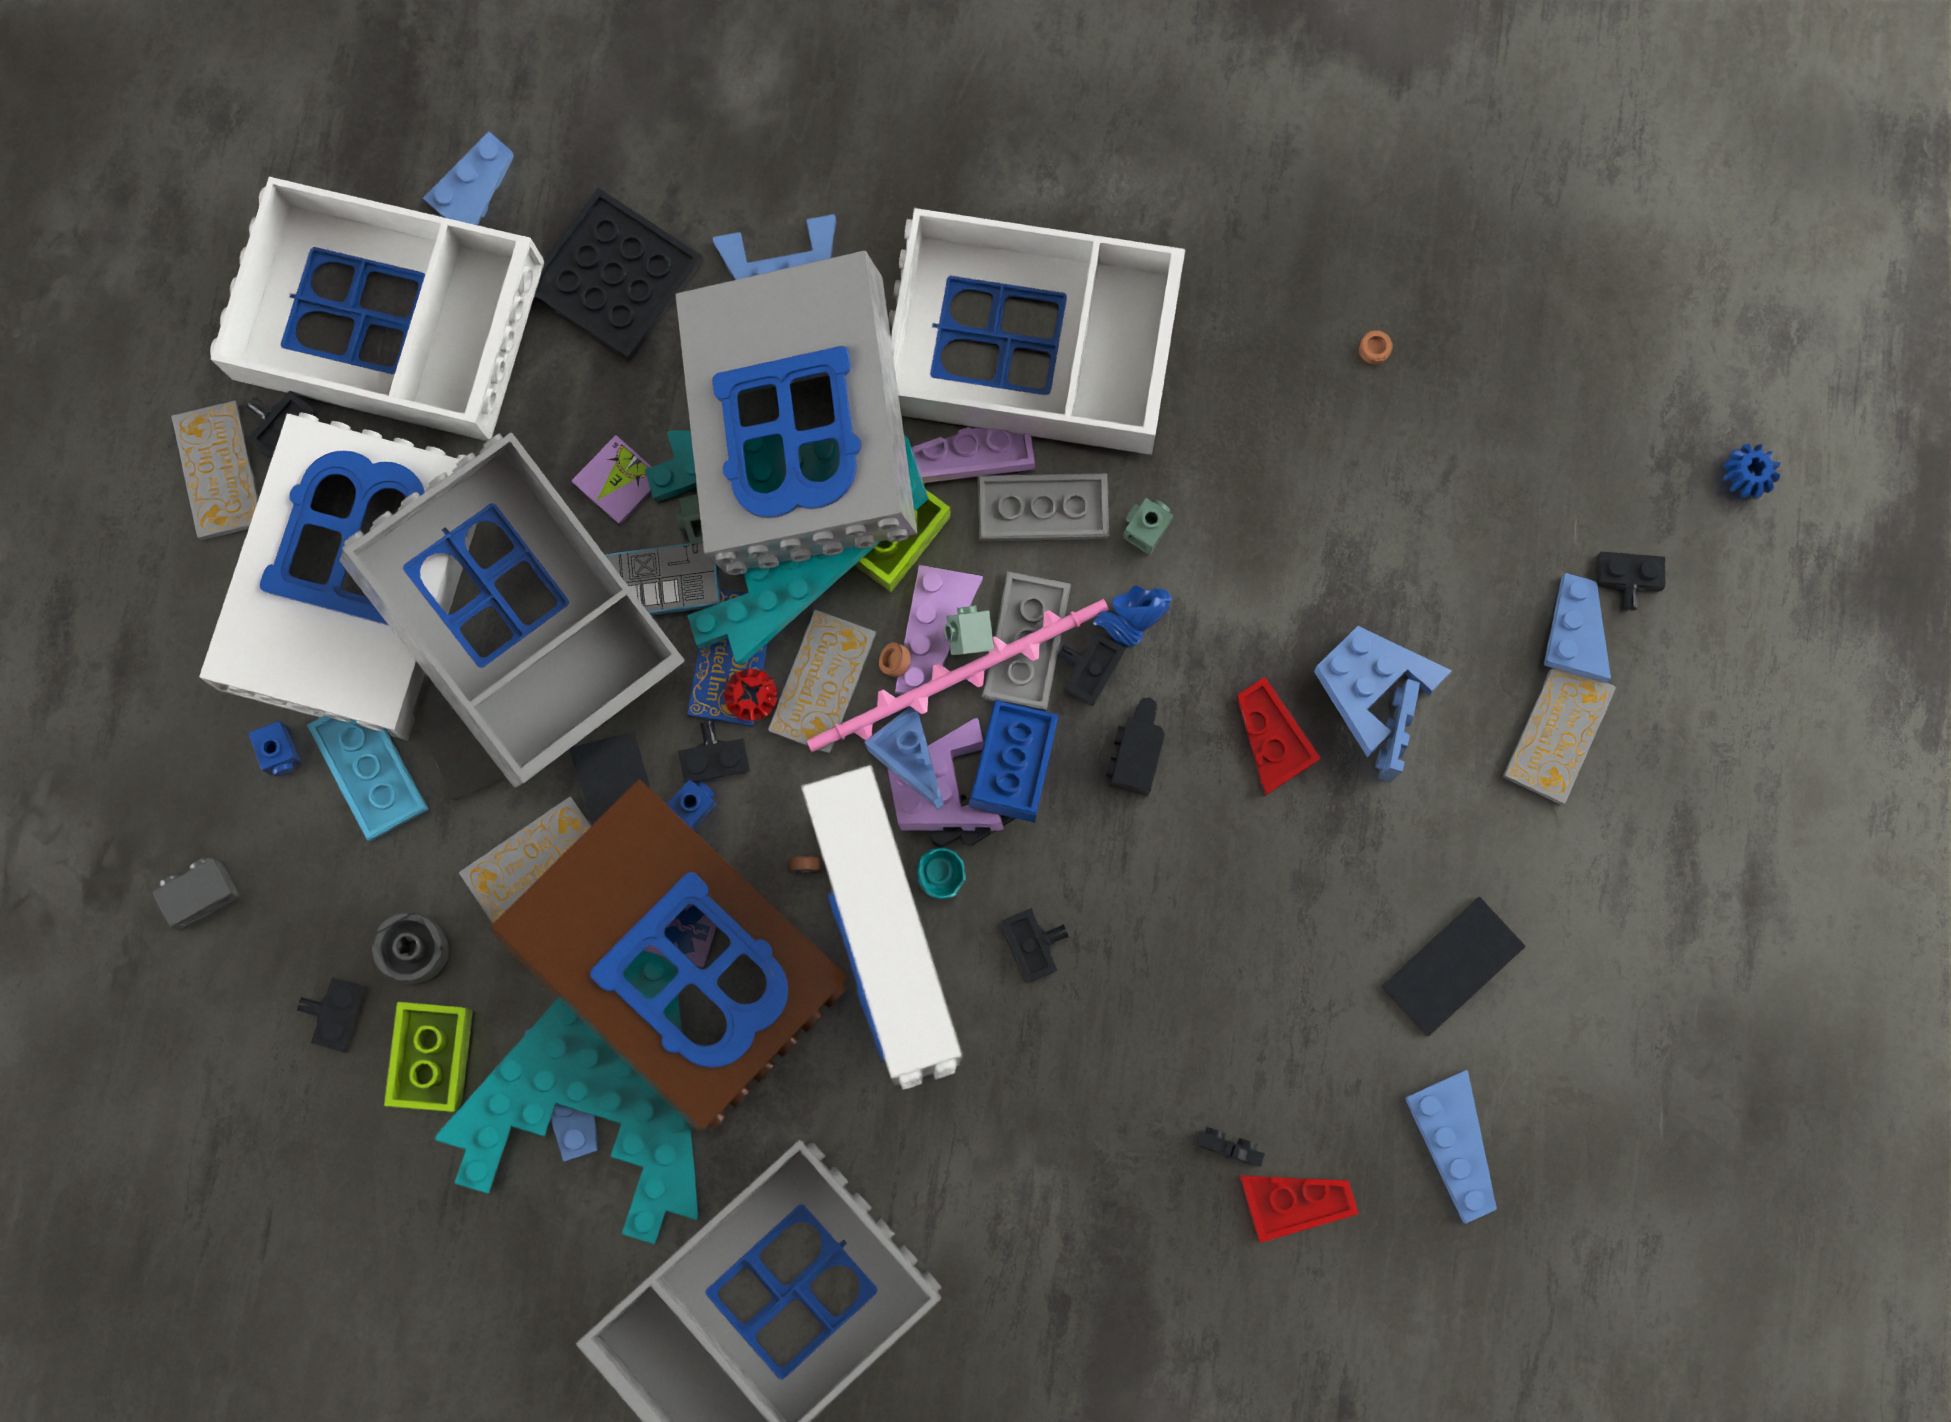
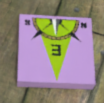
[571,435,652,526]

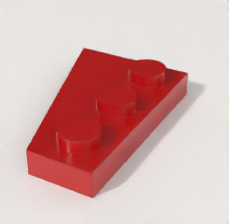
[1236,677,1321,796]
[1239,1175,1359,1243]

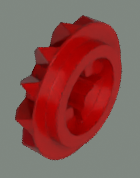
[723,668,777,721]

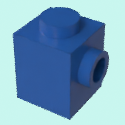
[248,721,302,776]
[666,779,717,831]

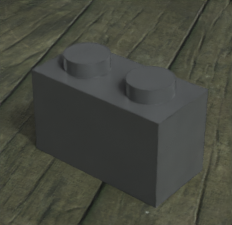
[152,857,240,930]

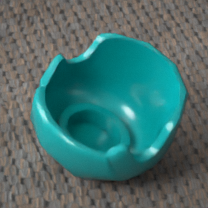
[915,847,966,899]

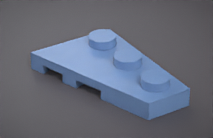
[423,132,514,225]
[1544,573,1611,683]
[1375,679,1420,782]

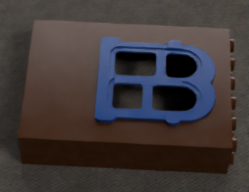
[491,779,848,1134]

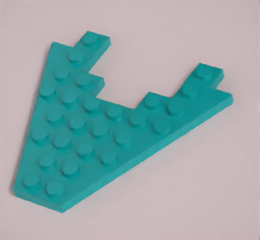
[645,430,928,665]
[435,950,698,1245]

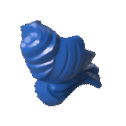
[1093,585,1172,648]

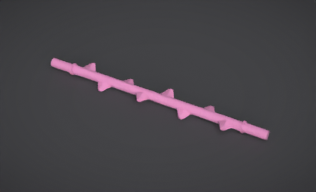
[806,599,1109,752]

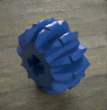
[1723,443,1781,499]

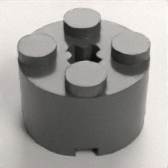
[372,913,449,984]

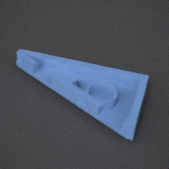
[864,707,944,810]

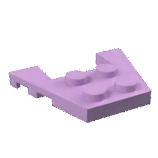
[888,718,1004,831]

